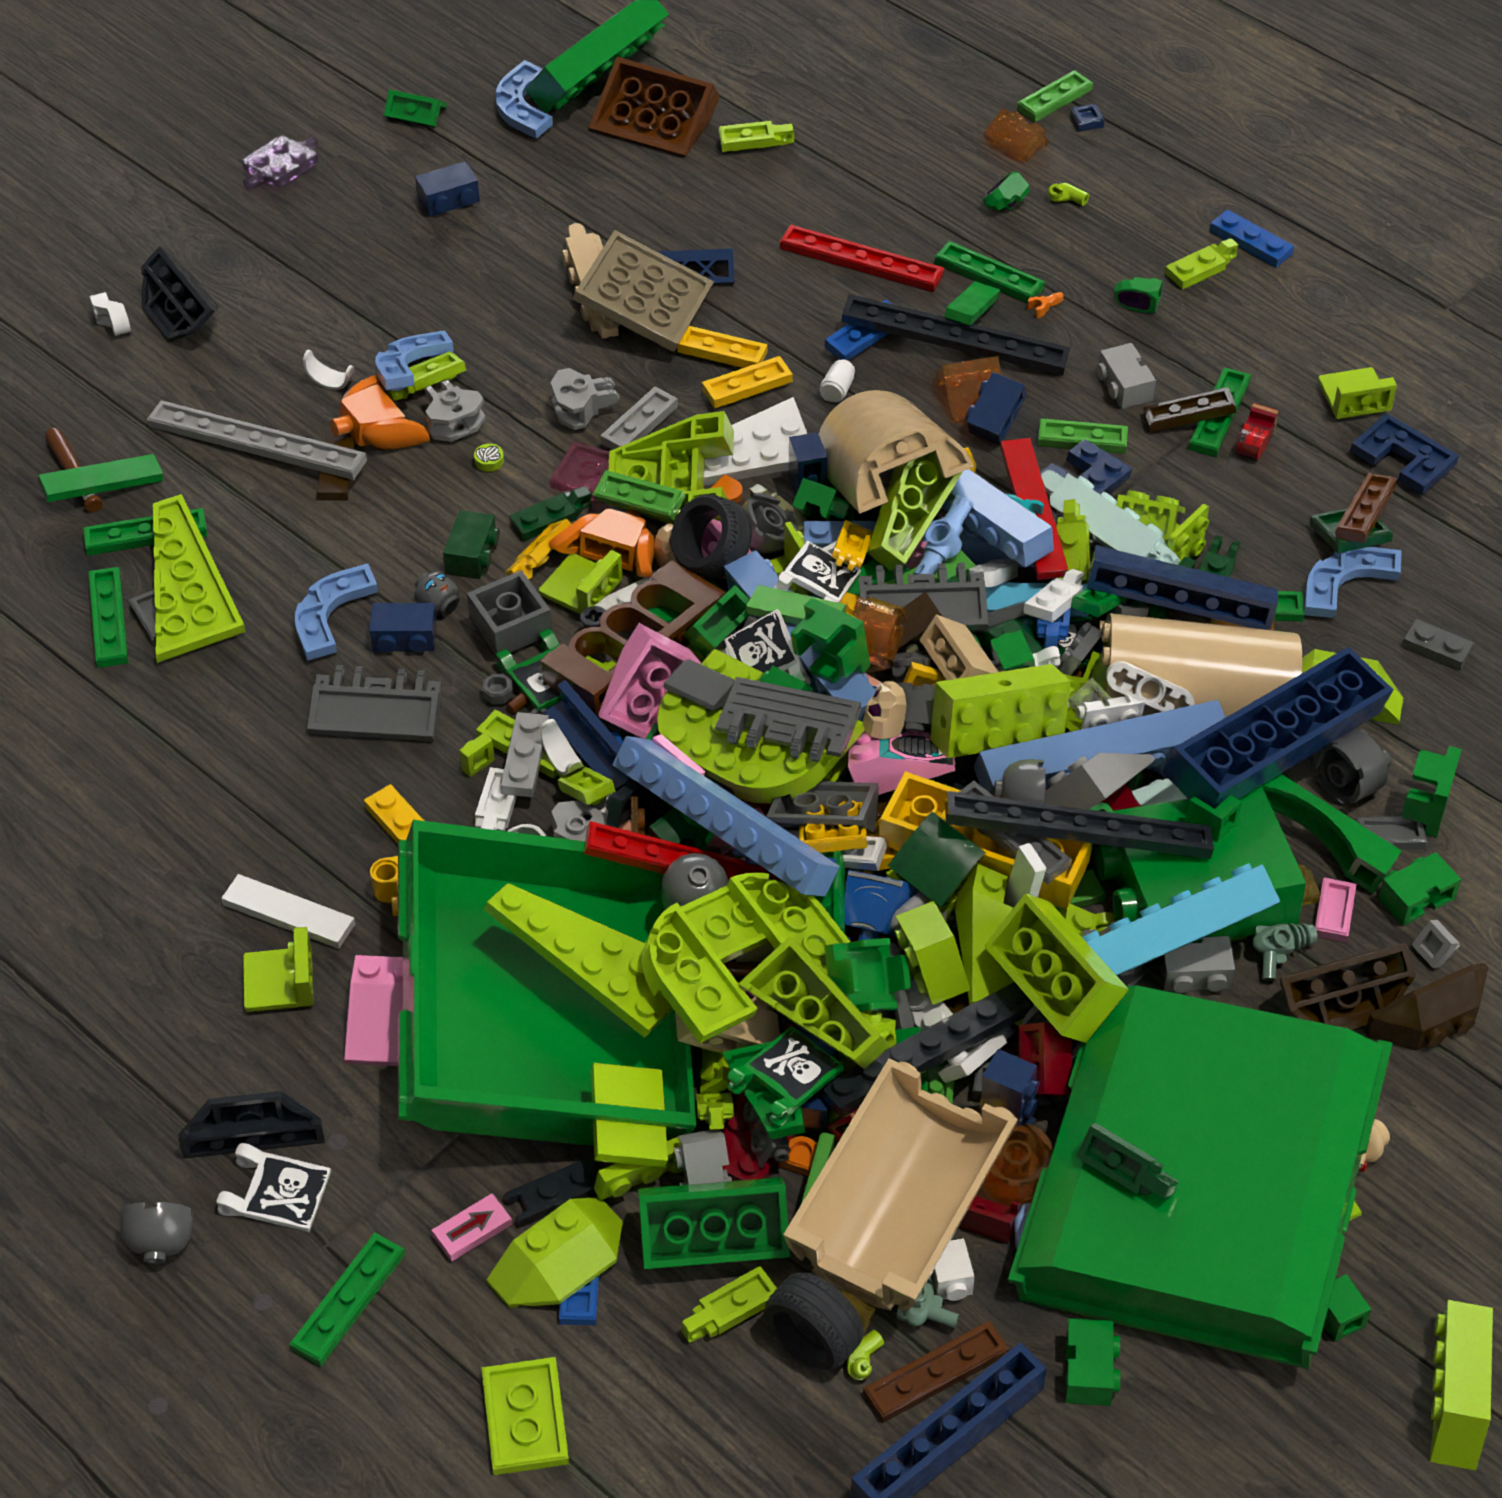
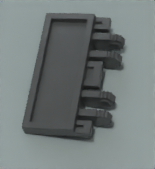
[859,563,988,632]
[307,665,442,741]
[715,677,861,762]

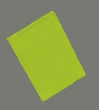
[590,1063,668,1167]
[481,1357,569,1475]

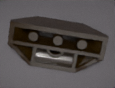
[1279,943,1416,1030]
[1365,963,1488,1051]

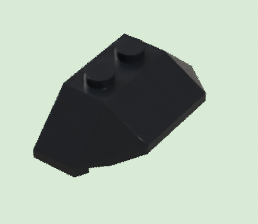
[141,246,219,341]
[178,1091,325,1159]

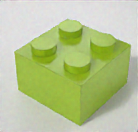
[894,901,971,1005]

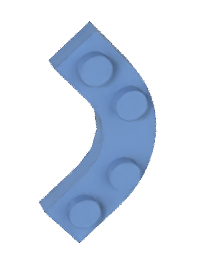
[496,60,553,139]
[375,330,453,391]
[1304,547,1401,618]
[295,563,378,661]

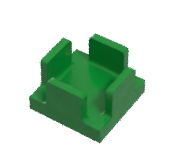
[790,598,871,683]
[1401,746,1462,838]
[825,938,911,1012]

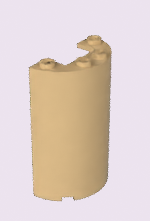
[819,390,974,513]
[1097,613,1302,717]
[783,1058,1018,1311]

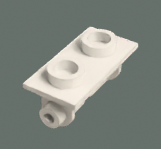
[1075,695,1146,730]

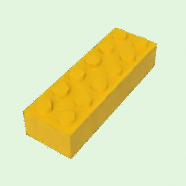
[879,771,1092,910]

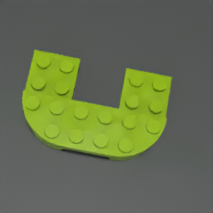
[657,649,865,803]
[642,873,850,1044]

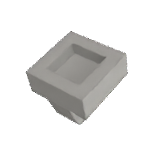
[1412,920,1460,968]

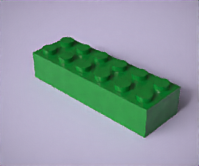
[525,0,669,114]

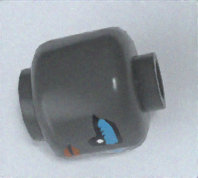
[414,571,460,616]

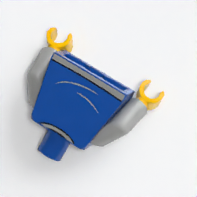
[845,869,933,941]

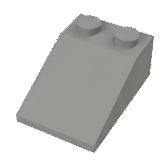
[1044,753,1155,809]

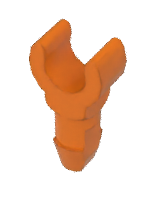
[1027,292,1064,318]

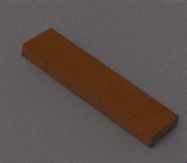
[1335,473,1397,543]
[863,1320,1009,1423]

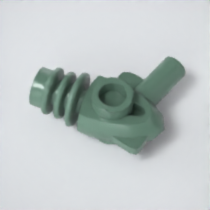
[1252,923,1318,981]
[897,1276,959,1328]

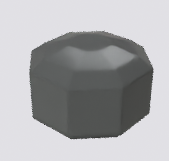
[483,674,513,705]

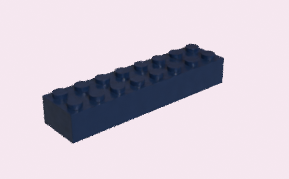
[1162,646,1394,809]

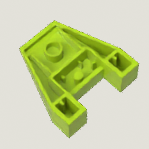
[608,411,734,525]
[955,864,1098,1026]

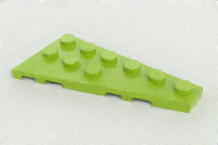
[153,494,245,663]
[484,883,674,1038]

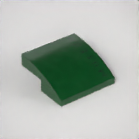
[888,811,986,907]

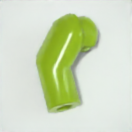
[1048,183,1090,206]
[847,1329,884,1380]

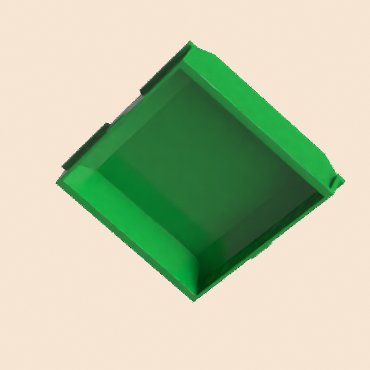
[398,820,696,1146]
[1008,985,1393,1370]

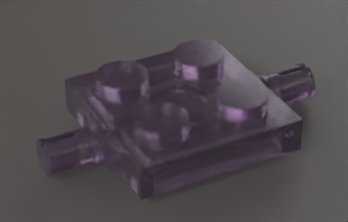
[242,135,319,190]

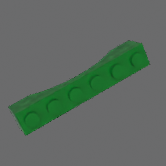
[1259,774,1402,894]

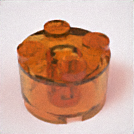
[853,596,907,669]
[982,1123,1052,1207]

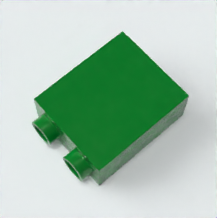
[1093,786,1306,943]

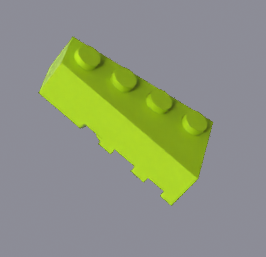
[866,451,963,571]
[739,936,890,1069]
[1430,1300,1493,1471]

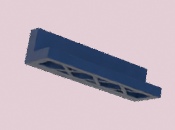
[656,248,735,284]
[544,680,632,792]

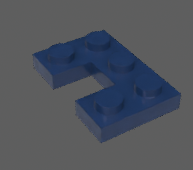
[1350,413,1459,495]
[1040,439,1133,496]

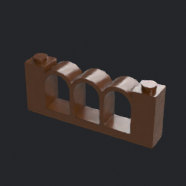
[540,560,726,717]

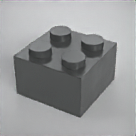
[467,570,552,655]

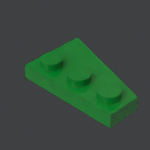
[722,1041,806,1140]

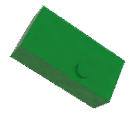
[638,1177,790,1269]

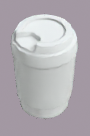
[819,360,855,402]

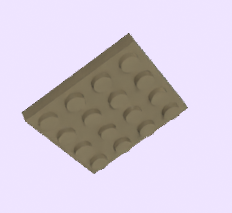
[572,230,714,352]

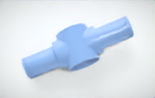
[913,495,974,575]

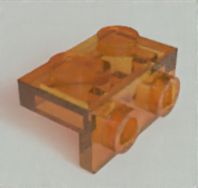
[983,108,1050,162]

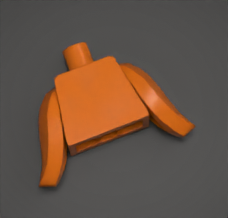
[330,374,430,450]
[548,509,655,579]

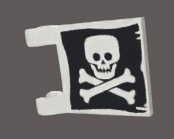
[774,541,861,603]
[724,609,811,685]
[217,1143,331,1232]

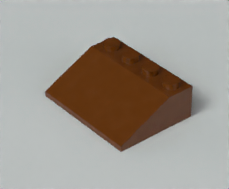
[588,57,720,157]

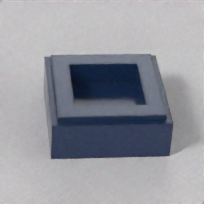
[1070,104,1105,132]

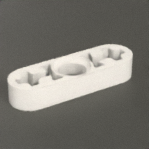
[968,559,1018,587]
[1106,661,1195,712]

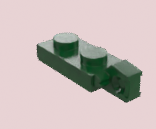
[509,486,592,541]
[1077,1123,1179,1199]

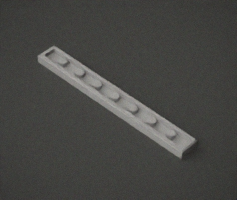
[147,400,367,480]

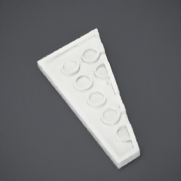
[704,397,807,486]

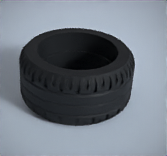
[671,494,752,578]
[765,1273,864,1370]

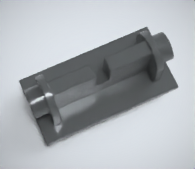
[743,1101,791,1167]

